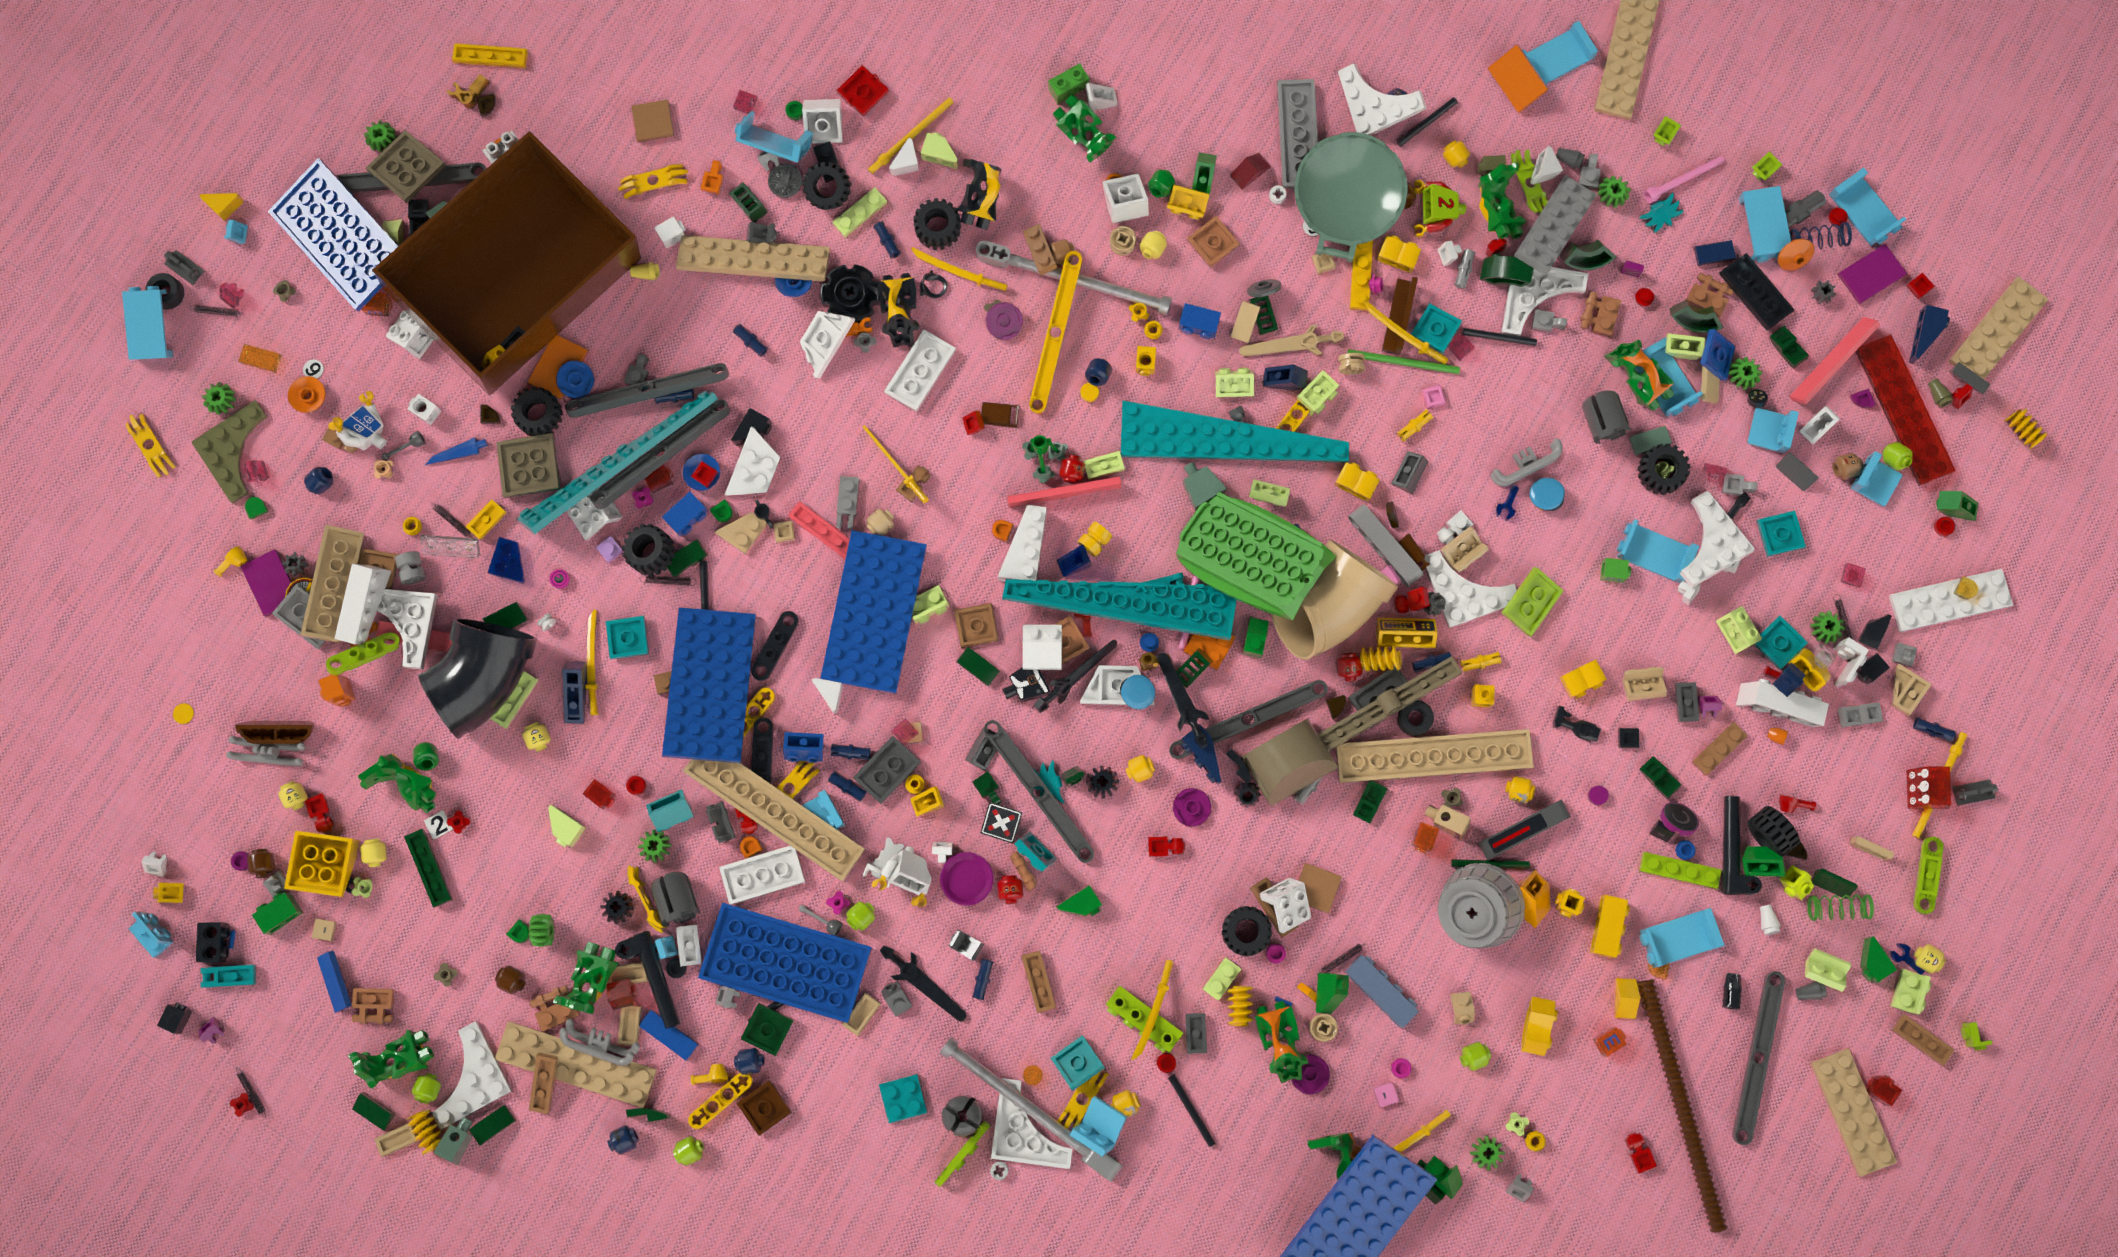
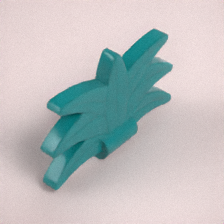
[1639,193,1684,233]
[1033,760,1064,804]

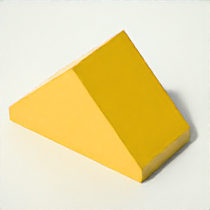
[200,193,244,221]
[910,786,945,817]
[1615,978,1640,1019]

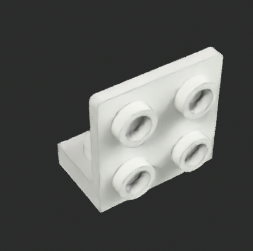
[386,311,434,359]
[567,486,623,540]
[1833,637,1869,687]
[1260,878,1311,933]

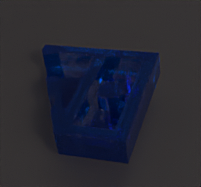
[487,537,525,584]

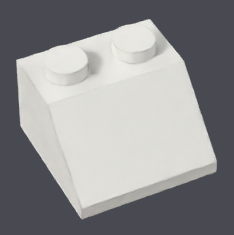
[802,99,843,144]
[1102,174,1149,223]
[1023,625,1062,670]

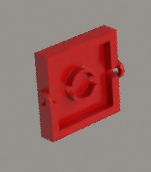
[837,65,889,117]

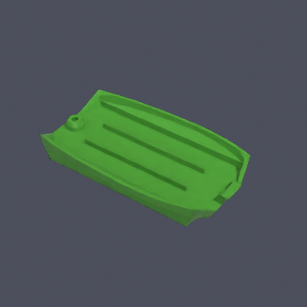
[1176,492,1337,620]

